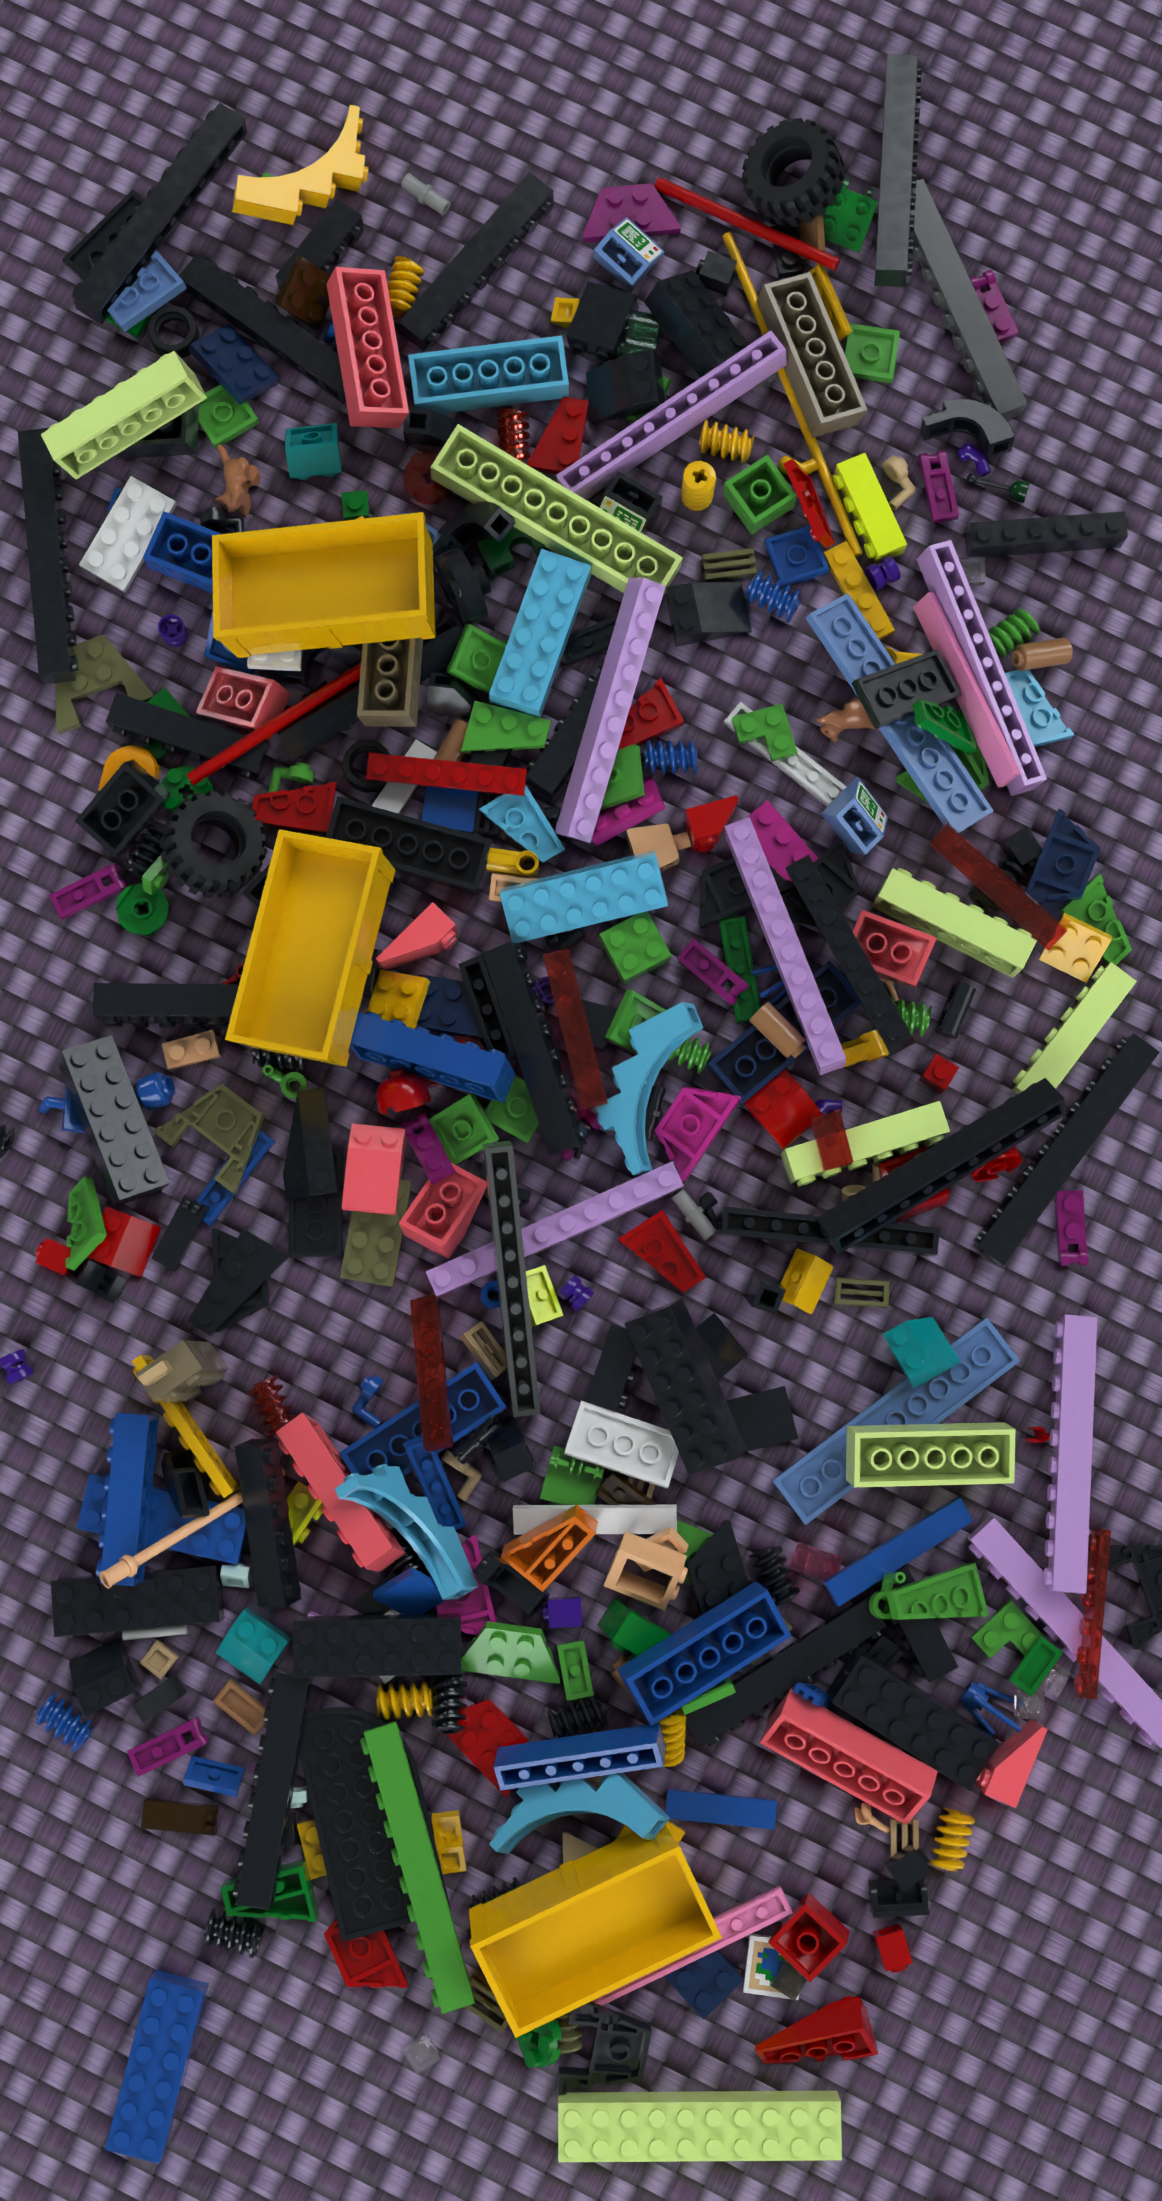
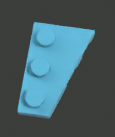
[1005,670,1074,747]
[479,785,565,864]

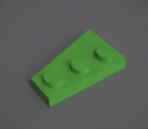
[461,701,551,753]
[1059,873,1132,965]
[65,1176,107,1270]

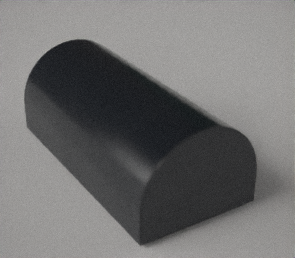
[935,981,976,1039]

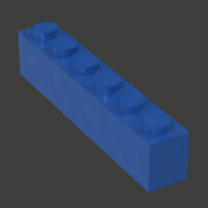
[494,1723,666,1791]

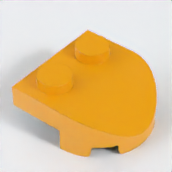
[98,745,161,791]

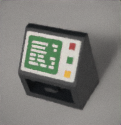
[598,471,663,535]

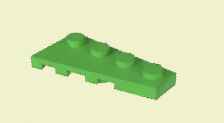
[886,1563,989,1620]

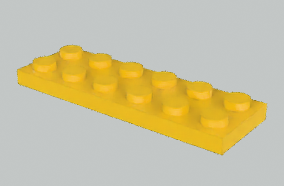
[131,1355,241,1498]

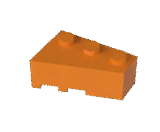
[501,1504,598,1592]

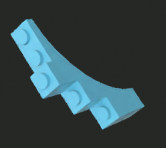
[595,1002,703,1175]
[334,1464,479,1600]
[489,1773,670,1854]

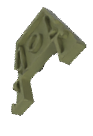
[55,634,154,734]
[153,1083,265,1194]

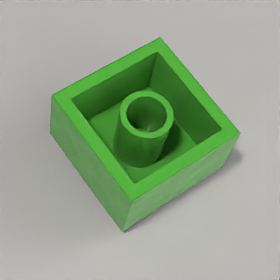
[723,455,797,535]
[599,911,672,985]

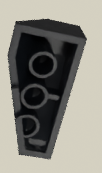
[283,1087,340,1201]

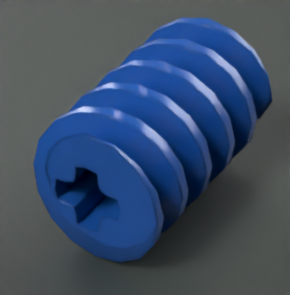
[744,570,802,623]
[644,740,697,774]
[35,1692,97,1753]

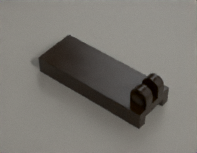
[596,1470,659,1536]
[141,1798,220,1836]

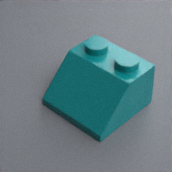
[285,423,341,480]
[883,1317,960,1389]
[216,1607,292,1684]

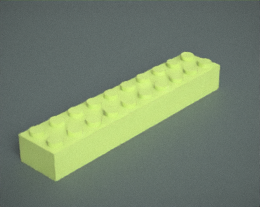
[431,424,683,595]
[558,2091,842,2162]

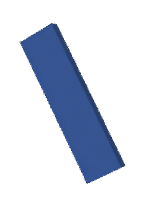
[197,1130,276,1226]
[403,1432,467,1530]
[665,1789,777,1830]

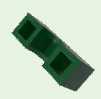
[477,527,552,579]

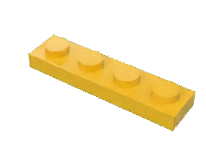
[824,541,895,640]

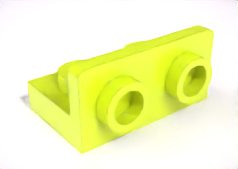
[526,1265,564,1327]
[287,1481,325,1546]

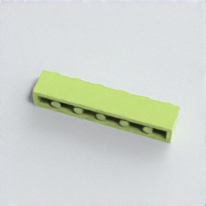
[1011,962,1137,1094]

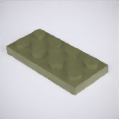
[340,1179,413,1287]

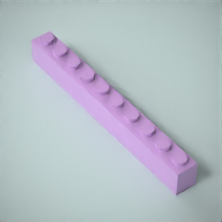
[556,331,787,500]
[916,540,1047,796]
[555,577,666,843]
[725,817,846,1075]
[426,1161,684,1298]
[1043,1314,1098,1594]
[966,1516,1162,1748]

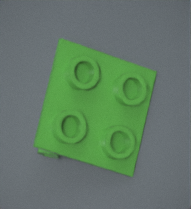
[540,1445,604,1505]

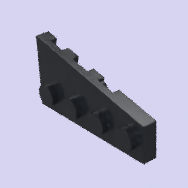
[187,1228,290,1336]

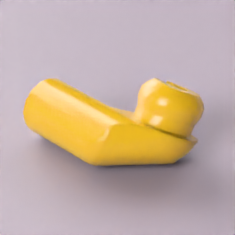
[779,456,818,475]

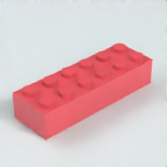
[327,267,409,428]
[276,1412,406,1573]
[760,1689,938,1825]

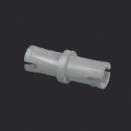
[401,173,451,216]
[671,1189,717,1240]

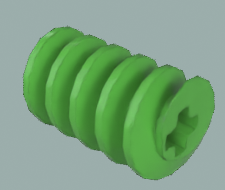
[988,609,1040,659]
[890,997,932,1037]
[668,1037,713,1075]

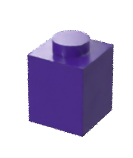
[543,1596,582,1628]

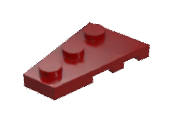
[527,397,589,474]
[783,459,835,548]
[618,678,684,750]
[252,781,337,834]
[618,1210,707,1293]

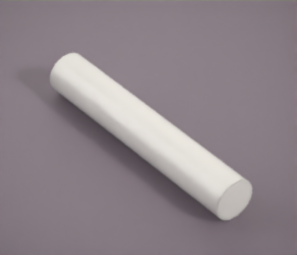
[122,1625,188,1641]

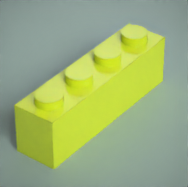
[833,453,907,565]

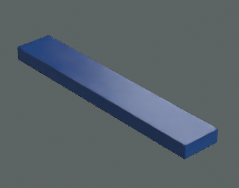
[823,1497,973,1606]

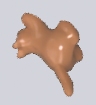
[215,445,261,516]
[816,697,880,742]

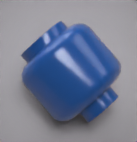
[134,1072,175,1110]

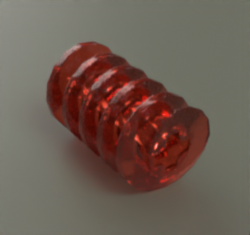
[497,408,531,463]
[249,1374,296,1436]

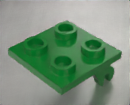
[823,179,879,253]

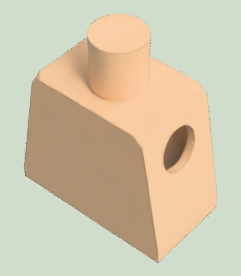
[626,824,691,872]

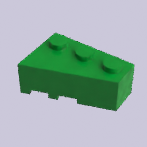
[597,1597,671,1658]
[221,1859,319,1922]

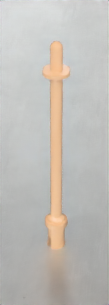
[99,1468,285,1589]

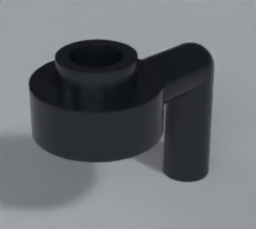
[200,507,245,533]

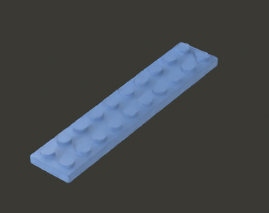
[806,593,993,837]
[772,1318,1020,1525]

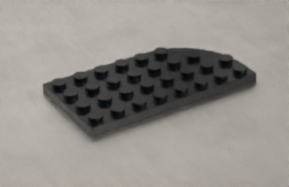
[300,1707,451,1942]

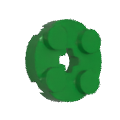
[161,766,214,814]
[116,883,171,937]
[513,2019,562,2068]

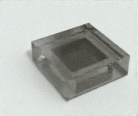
[770,1959,807,2001]

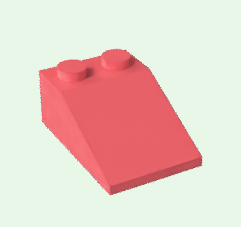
[196,666,291,741]
[376,902,458,971]
[853,910,937,987]
[342,1123,406,1215]
[399,1163,487,1260]
[975,1718,1048,1808]

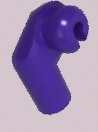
[958,443,991,477]
[813,1099,842,1126]

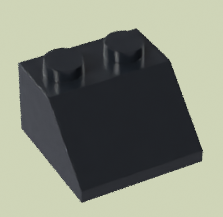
[695,1312,748,1380]
[69,1637,142,1716]

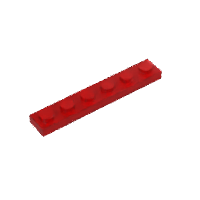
[366,753,527,796]

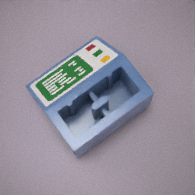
[593,217,665,292]
[821,777,888,855]

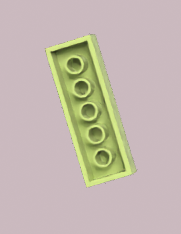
[41,351,207,479]
[872,868,1037,978]
[780,1101,950,1187]
[846,1422,1016,1488]

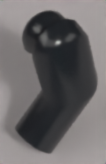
[545,928,586,951]

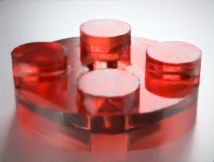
[404,452,453,505]

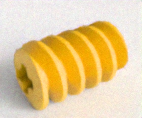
[387,256,425,317]
[699,419,755,464]
[681,461,716,511]
[376,1681,434,1720]
[657,1708,686,1767]
[929,1807,975,1872]

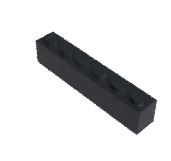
[965,511,1128,559]
[526,656,606,800]
[106,692,269,779]
[234,1439,302,1608]

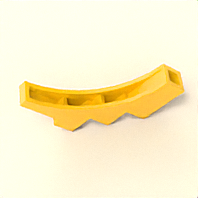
[232,105,368,225]

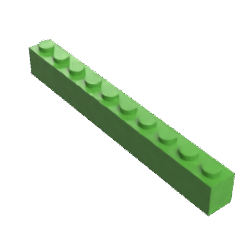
[360,1720,475,2014]

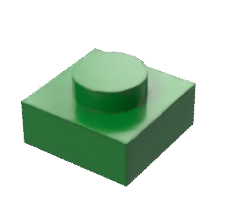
[341,490,370,521]

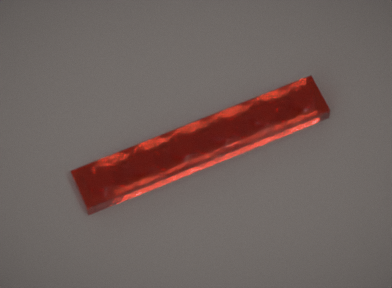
[929,823,1067,951]
[543,948,608,1111]
[410,1294,453,1452]
[1074,1529,1111,1700]

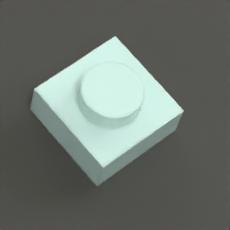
[220,1563,251,1588]
[291,1786,309,1808]

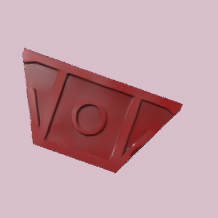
[434,1698,528,1798]
[324,1917,409,1988]

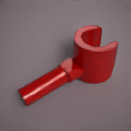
[222,964,244,984]
[1026,1427,1050,1443]

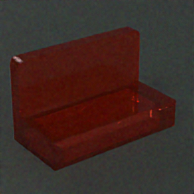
[810,1109,853,1172]

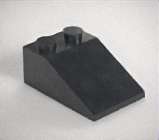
[586,349,665,424]
[665,582,752,647]

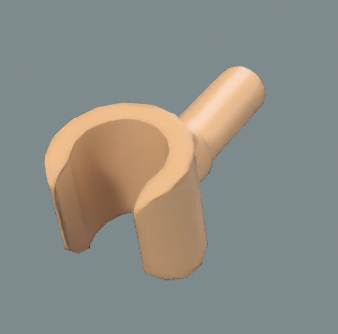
[880,978,899,1002]
[855,1803,890,1834]

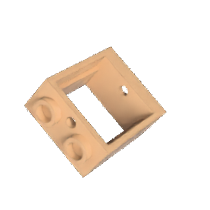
[604,1531,688,1611]

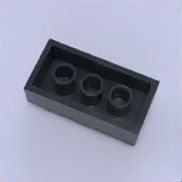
[644,270,749,378]

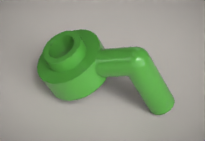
[267,762,315,793]
[263,1065,308,1099]
[869,1572,906,1619]

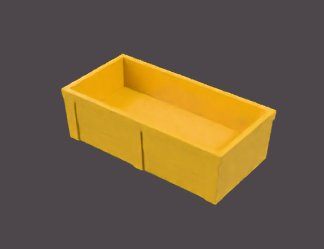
[212,512,435,658]
[225,829,396,1067]
[469,1824,722,2038]

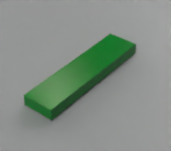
[719,916,761,1024]

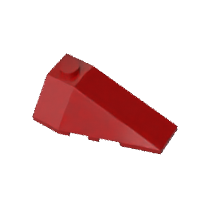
[755,1996,878,2064]

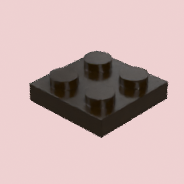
[275,256,330,330]

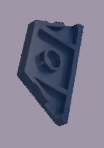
[1022,809,1101,905]
[416,974,484,1040]

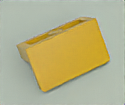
[781,1249,833,1314]

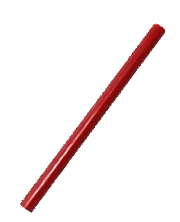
[654,177,840,271]
[186,662,361,786]

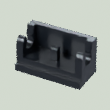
[868,1878,929,1918]

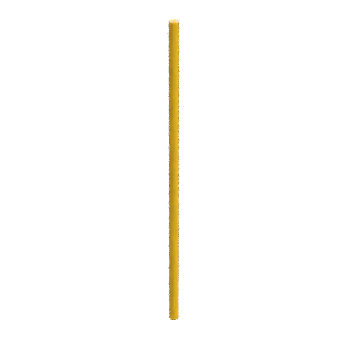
[722,232,863,557]

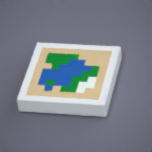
[743,1933,801,2000]

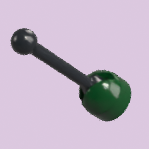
[967,473,1030,503]

